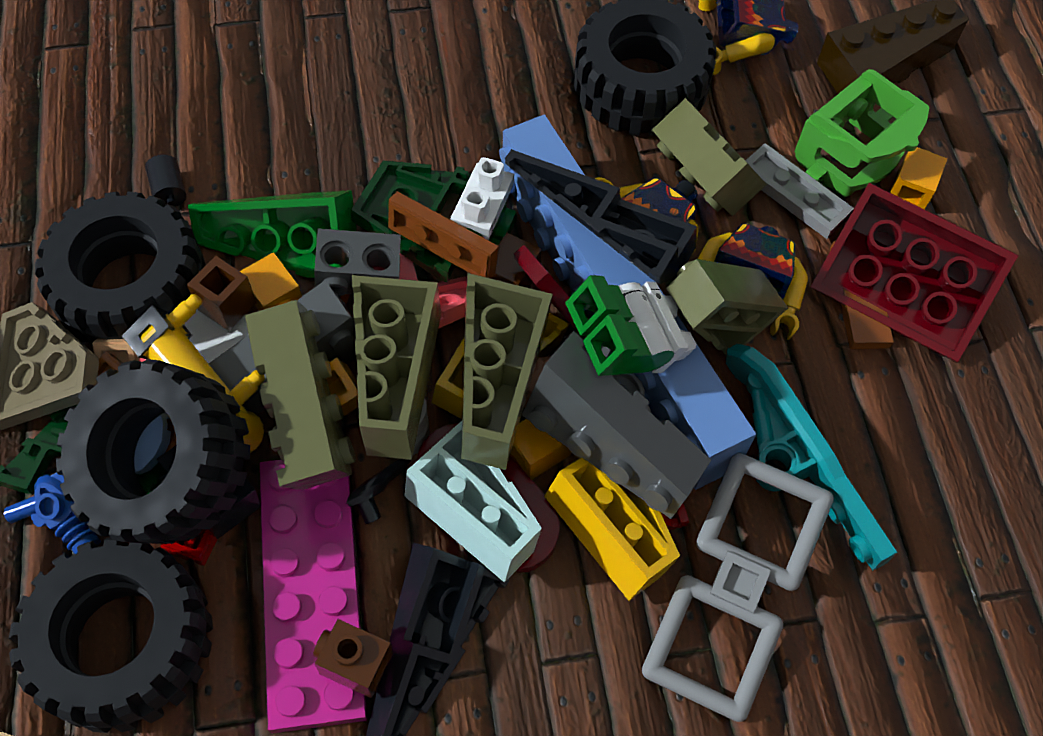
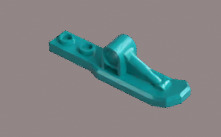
[726,343,897,571]

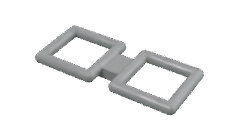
[642,453,834,722]

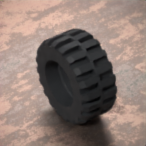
[574,0,717,136]
[35,191,206,347]
[56,359,250,544]
[9,537,213,733]

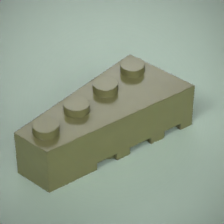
[461,273,553,470]
[352,275,441,460]
[245,300,356,490]

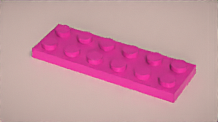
[260,460,367,734]

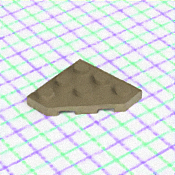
[0,302,99,431]

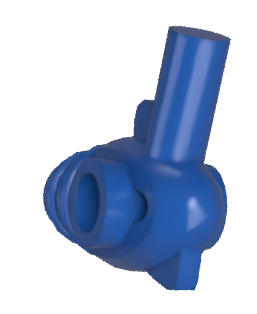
[4,472,101,554]

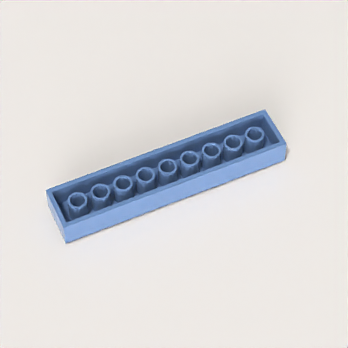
[499,114,756,490]

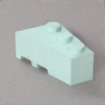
[404,421,542,583]

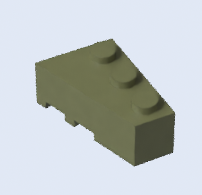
[652,98,767,216]
[666,259,788,356]

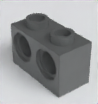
[314,228,401,296]

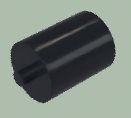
[145,155,187,207]

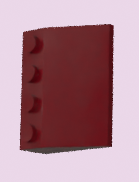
[810,183,1019,363]

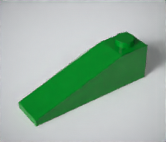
[188,190,356,278]

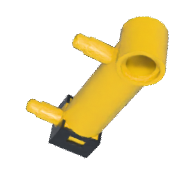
[122,294,265,453]

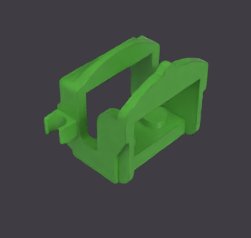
[794,69,930,198]

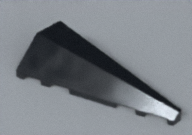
[505,149,697,284]
[366,543,511,736]

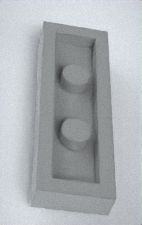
[745,143,854,239]

